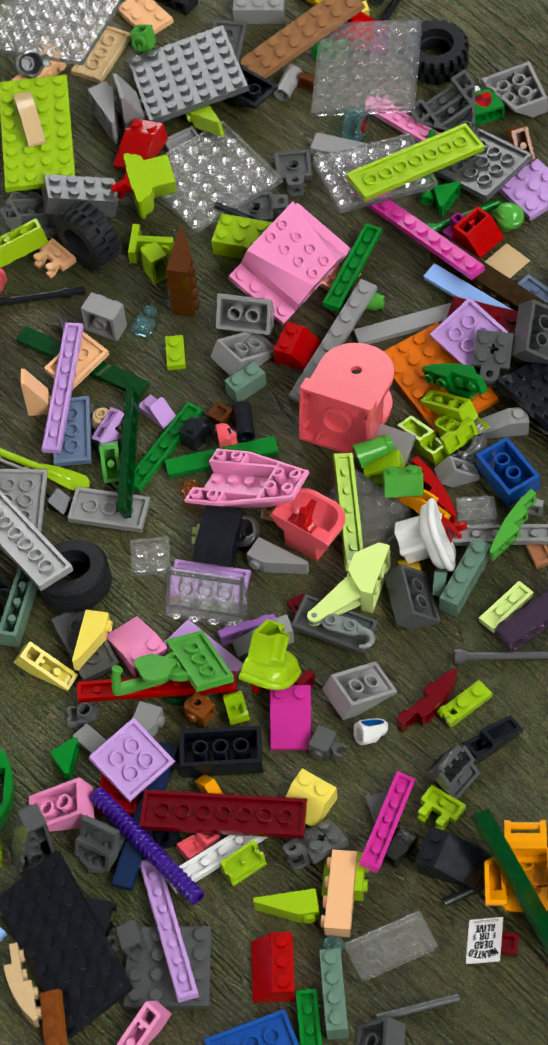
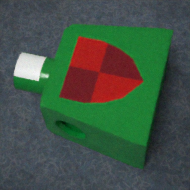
[475,86,505,126]

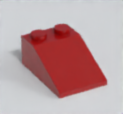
[113,118,168,170]

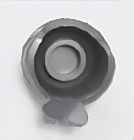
[15,49,51,78]
[452,434,487,463]
[238,515,260,547]

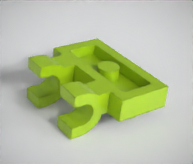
[417,785,466,830]

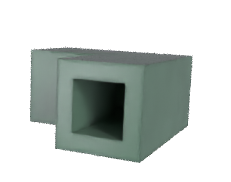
[432,567,448,596]

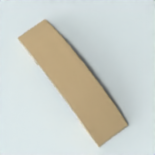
[13,91,46,148]

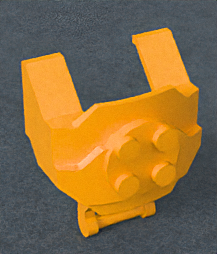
[484,820,548,912]

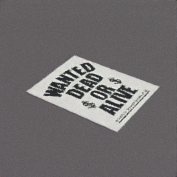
[466,917,503,964]

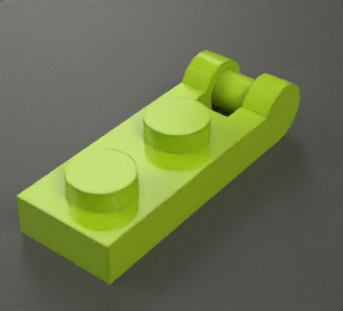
[437,680,492,727]

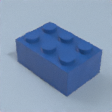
[475,437,540,507]

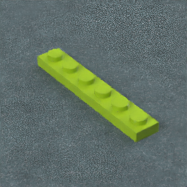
[332,453,364,568]

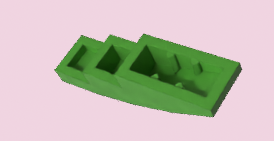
[490,489,537,562]

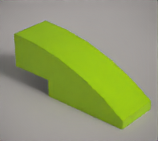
[397,415,449,465]

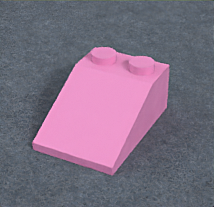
[106,616,168,678]
[29,777,94,832]

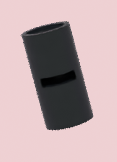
[232,401,255,442]

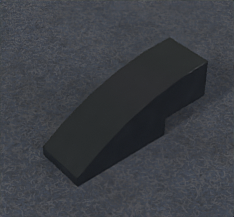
[462,715,523,765]

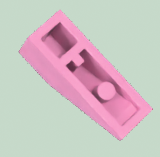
[117,1001,172,1045]

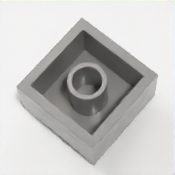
[81,292,127,342]

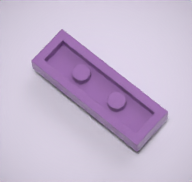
[218,613,276,647]

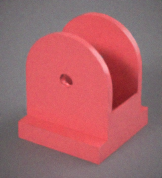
[299,343,394,458]

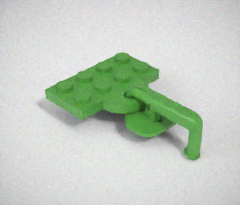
[111,630,234,696]

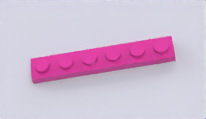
[358,771,416,873]

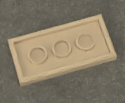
[71,24,131,84]

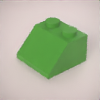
[381,465,423,498]

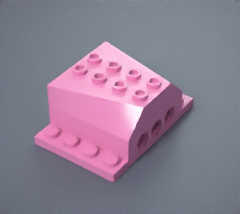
[228,202,351,326]

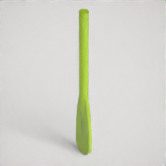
[0,448,90,492]

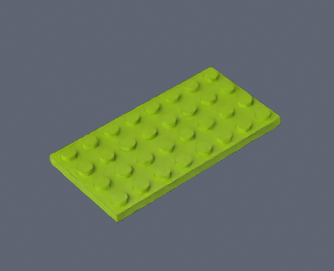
[0,75,75,192]

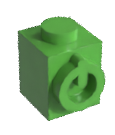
[130,25,157,52]

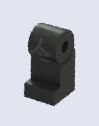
[383,827,419,869]

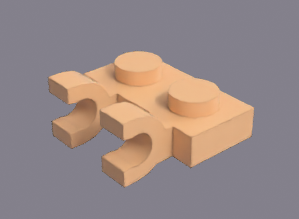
[33,238,77,279]

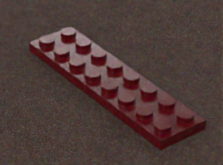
[139,790,308,839]

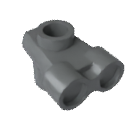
[67,702,99,729]

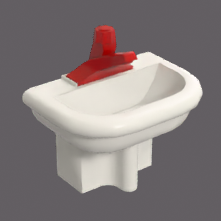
[395,498,468,571]

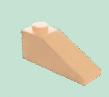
[21,369,51,416]

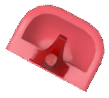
[270,488,345,562]

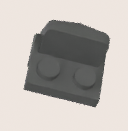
[426,745,480,799]
[74,815,127,873]

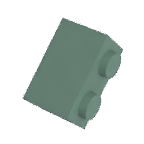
[224,361,266,403]

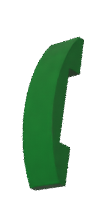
[0,750,15,831]

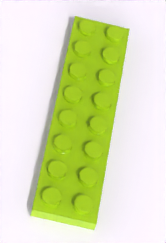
[346,123,485,201]

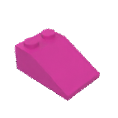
[270,685,312,751]

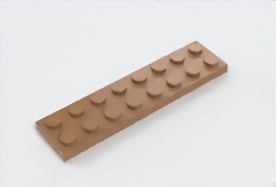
[239,0,366,78]

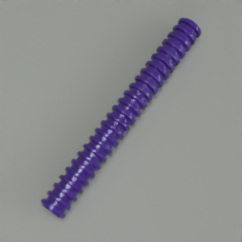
[90,787,204,905]

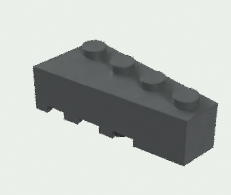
[10,803,55,876]

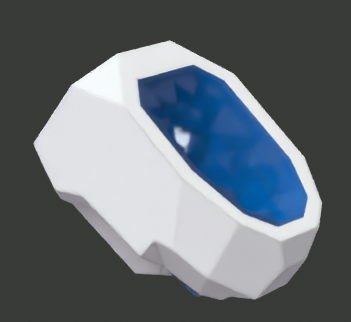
[354,718,388,745]

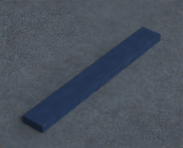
[112,742,179,891]

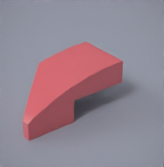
[176,833,220,861]

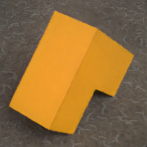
[195,774,223,794]

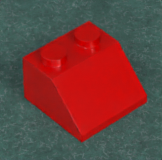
[274,321,322,371]

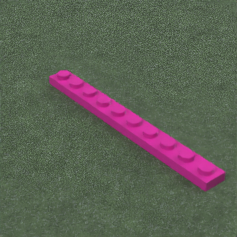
[351,189,485,280]

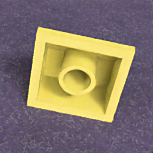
[286,768,338,827]

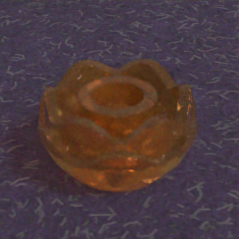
[180,479,203,499]

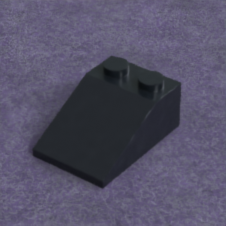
[222,64,278,109]
[192,505,244,568]
[415,827,491,891]

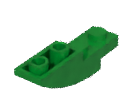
[421,363,488,394]

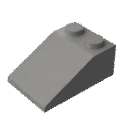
[113,73,148,130]
[88,81,118,146]
[210,332,275,376]
[322,661,397,720]

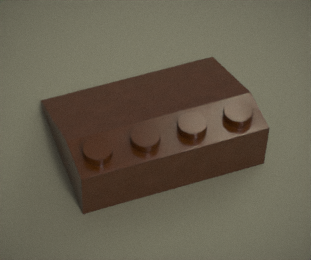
[166,227,200,317]

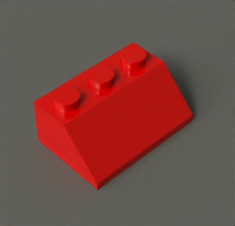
[251,932,295,1003]

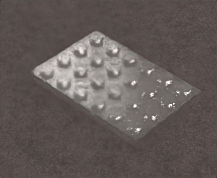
[312,133,438,213]

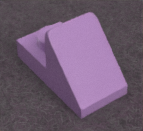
[139,394,176,430]
[91,407,124,443]

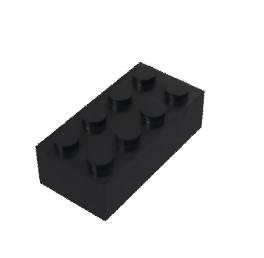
[180,726,263,777]

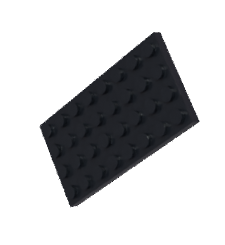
[0,850,134,1039]

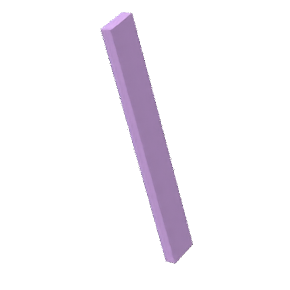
[42,323,84,454]
[140,859,199,1003]

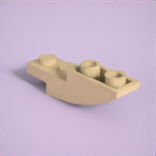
[4,943,42,1028]

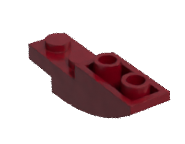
[397,668,457,732]

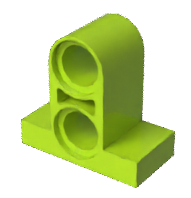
[435,415,479,455]

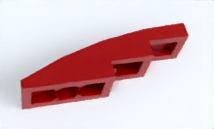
[412,456,456,523]

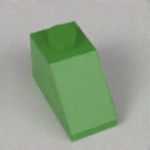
[99,440,120,483]

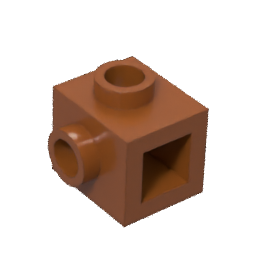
[184,692,216,728]

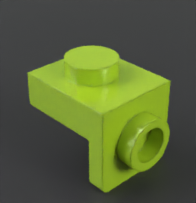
[223,691,250,725]

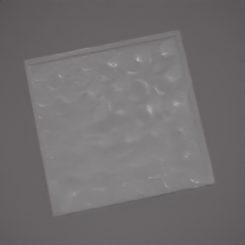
[311,19,422,116]
[160,121,283,233]

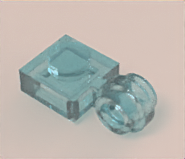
[131,304,158,338]

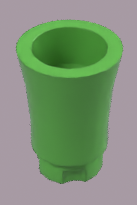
[351,434,395,469]

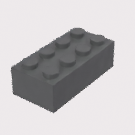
[42,174,118,218]

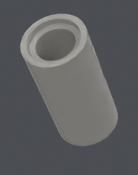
[274,65,302,102]

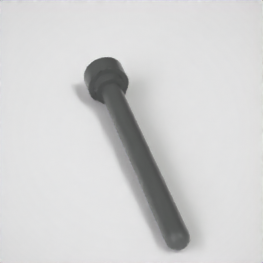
[454,648,548,664]

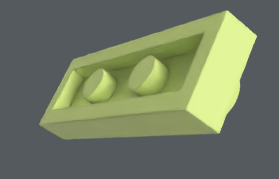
[479,581,534,633]

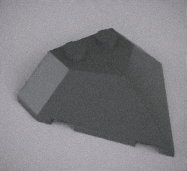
[408,69,475,134]
[0,190,58,237]

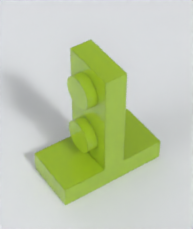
[128,224,174,263]

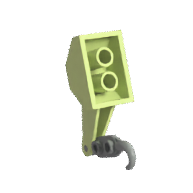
[307,542,391,649]

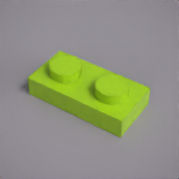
[165,335,186,370]

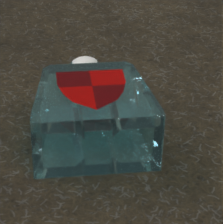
[341,107,369,142]

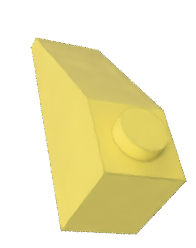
[72,610,113,671]
[13,641,78,691]

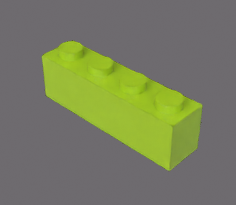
[0,218,49,267]

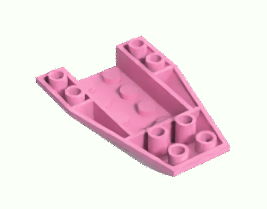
[185,449,309,508]

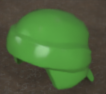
[490,202,524,232]

